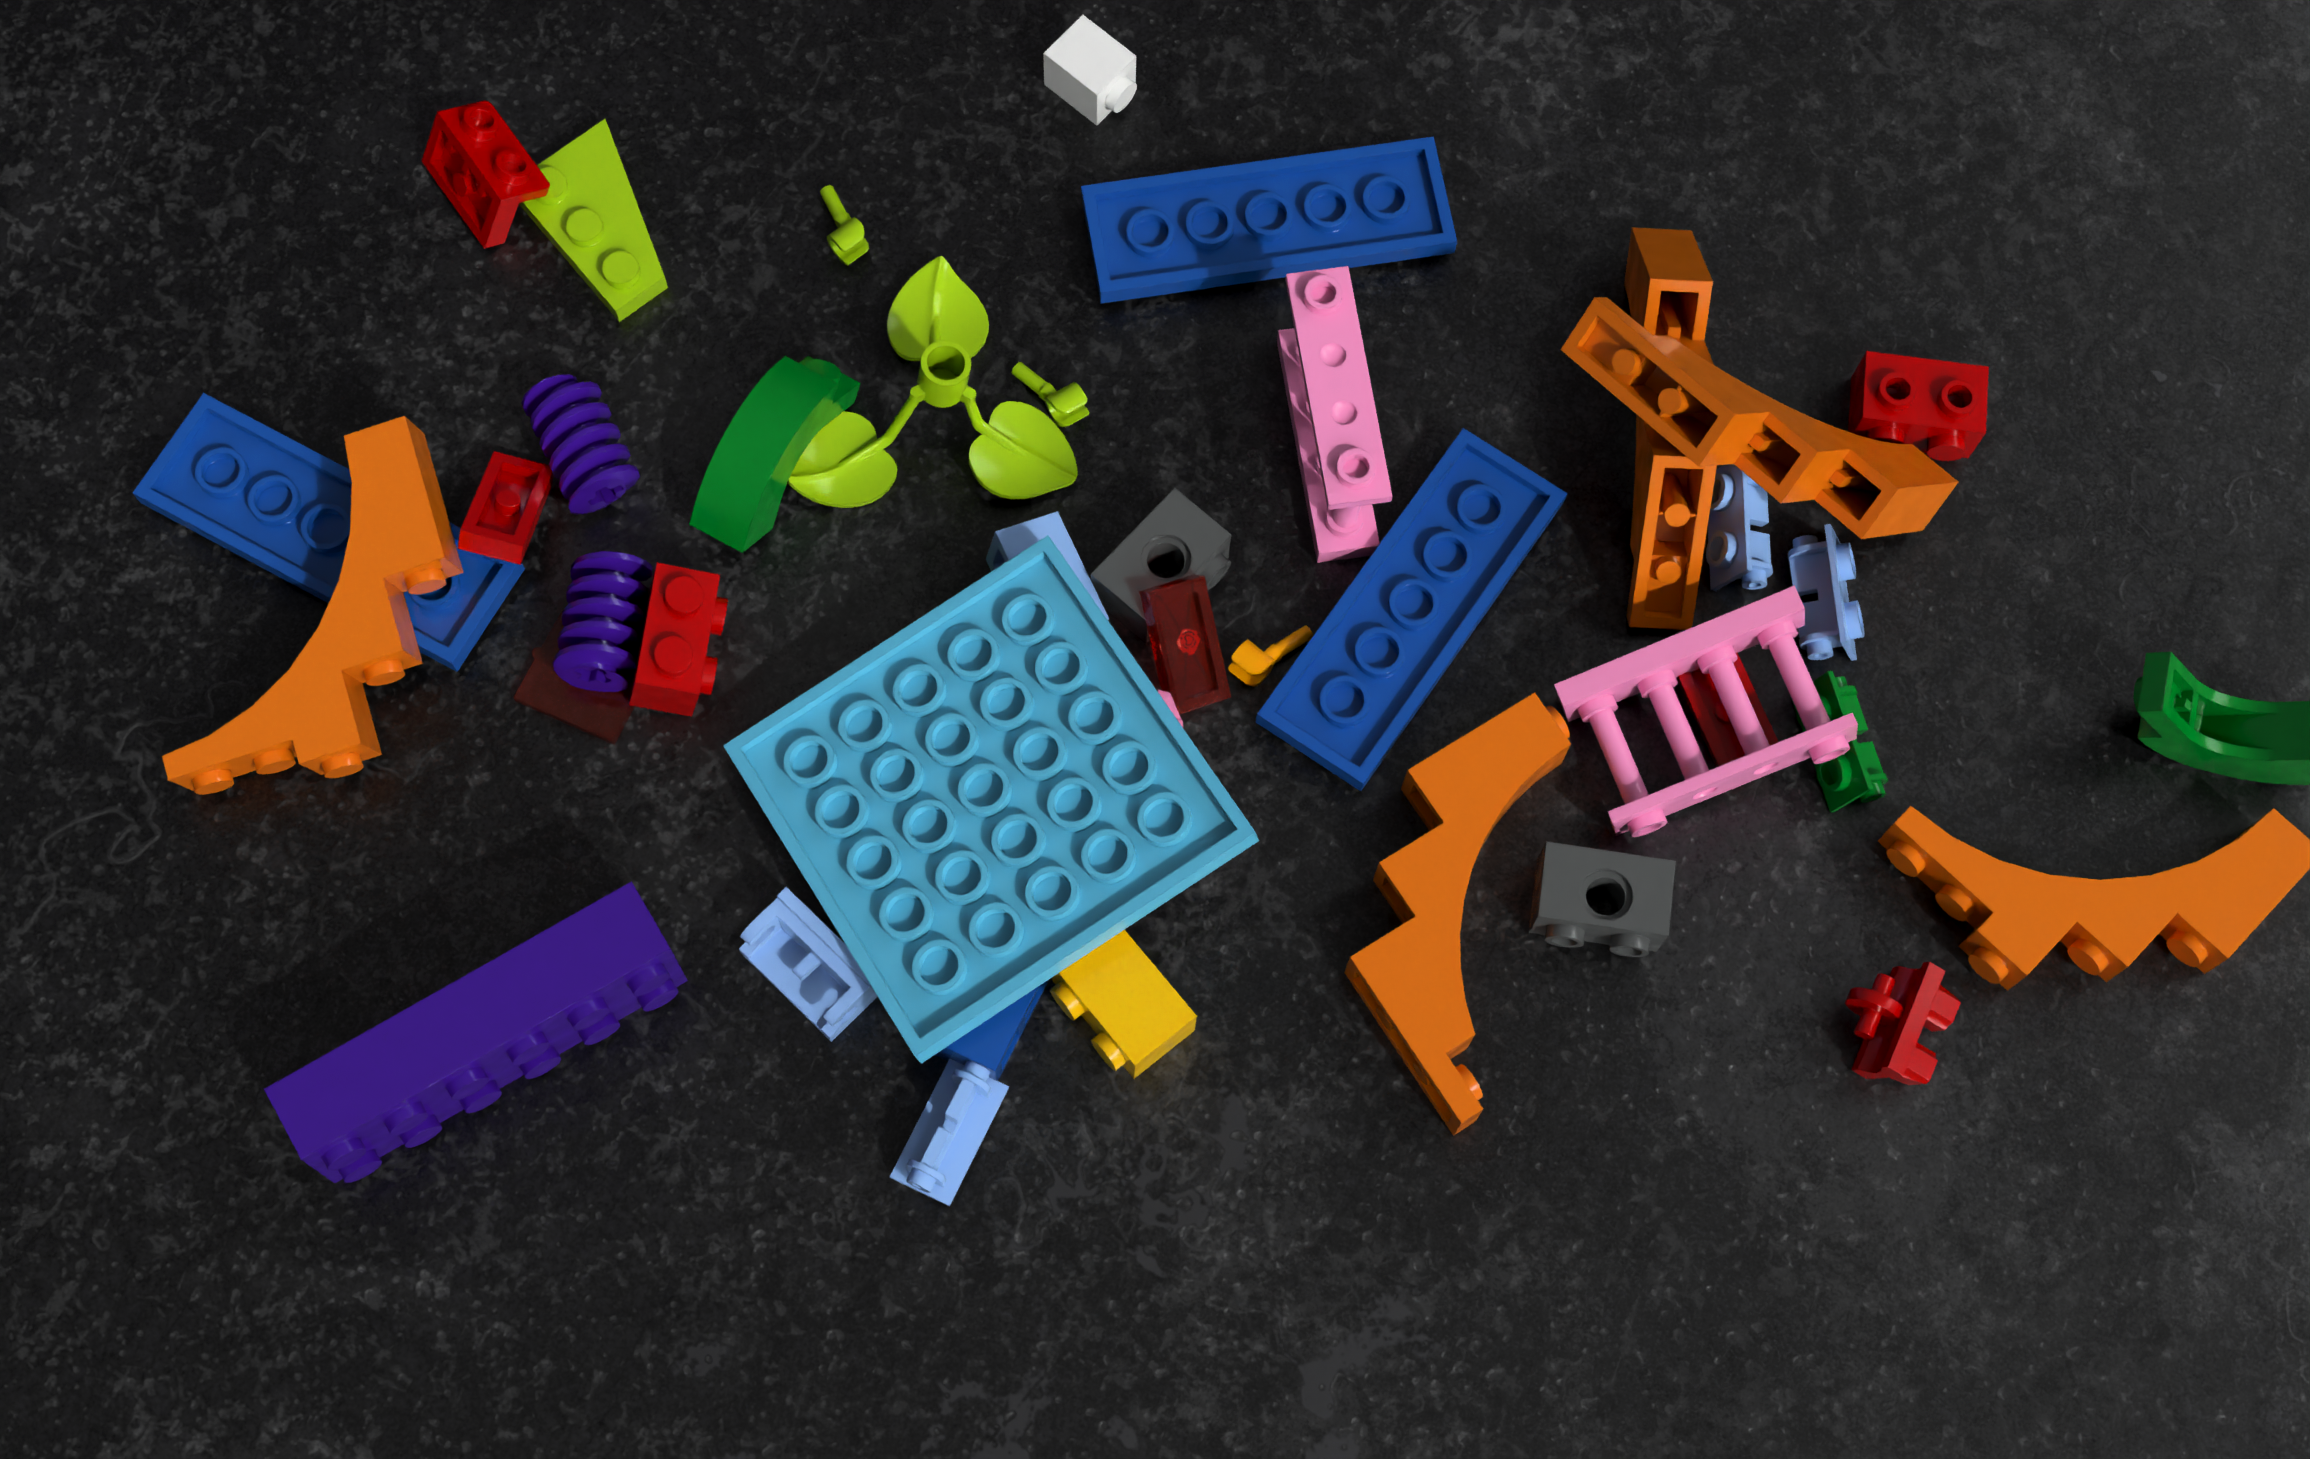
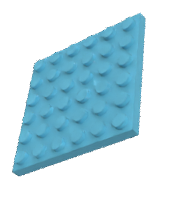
[723,535,1259,1063]

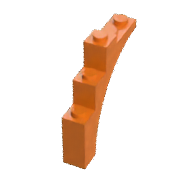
[162,416,464,795]
[1878,806,2310,991]

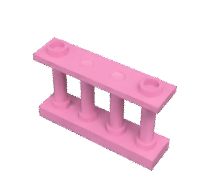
[1277,266,1393,563]
[1554,585,1858,837]

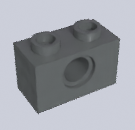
[1091,488,1231,644]
[1529,841,1676,957]

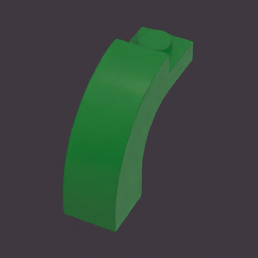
[689,356,861,553]
[2134,652,2310,785]

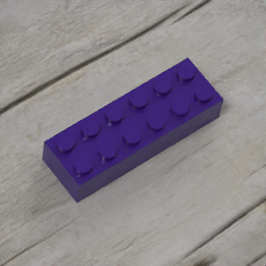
[264,881,688,1183]

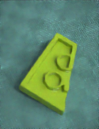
[519,119,668,322]

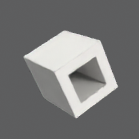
[1043,15,1137,126]

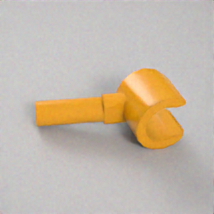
[1228,625,1313,686]

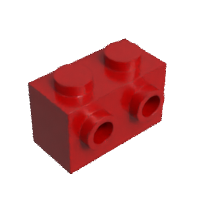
[1848,351,1989,461]
[629,562,728,717]

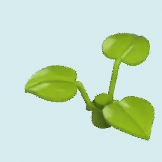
[788,256,1078,508]

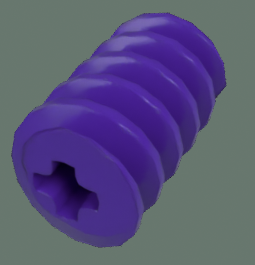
[521,374,640,514]
[553,551,653,692]

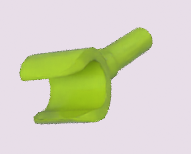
[820,185,869,265]
[1012,362,1089,427]

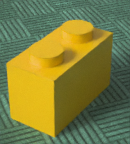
[1050,930,1197,1079]

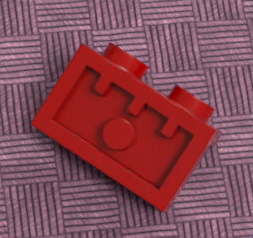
[422,101,550,249]

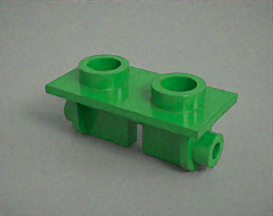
[1791,671,1888,812]

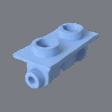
[1706,464,1773,591]
[1788,524,1864,661]
[890,1059,1009,1207]

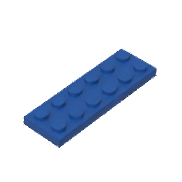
[1081,137,1457,304]
[133,393,525,672]
[1256,428,1567,791]

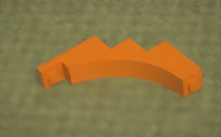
[1624,227,1717,630]
[1561,297,1959,539]
[1344,692,1571,1136]

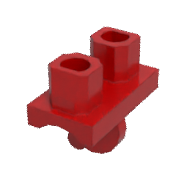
[1845,962,1961,1085]

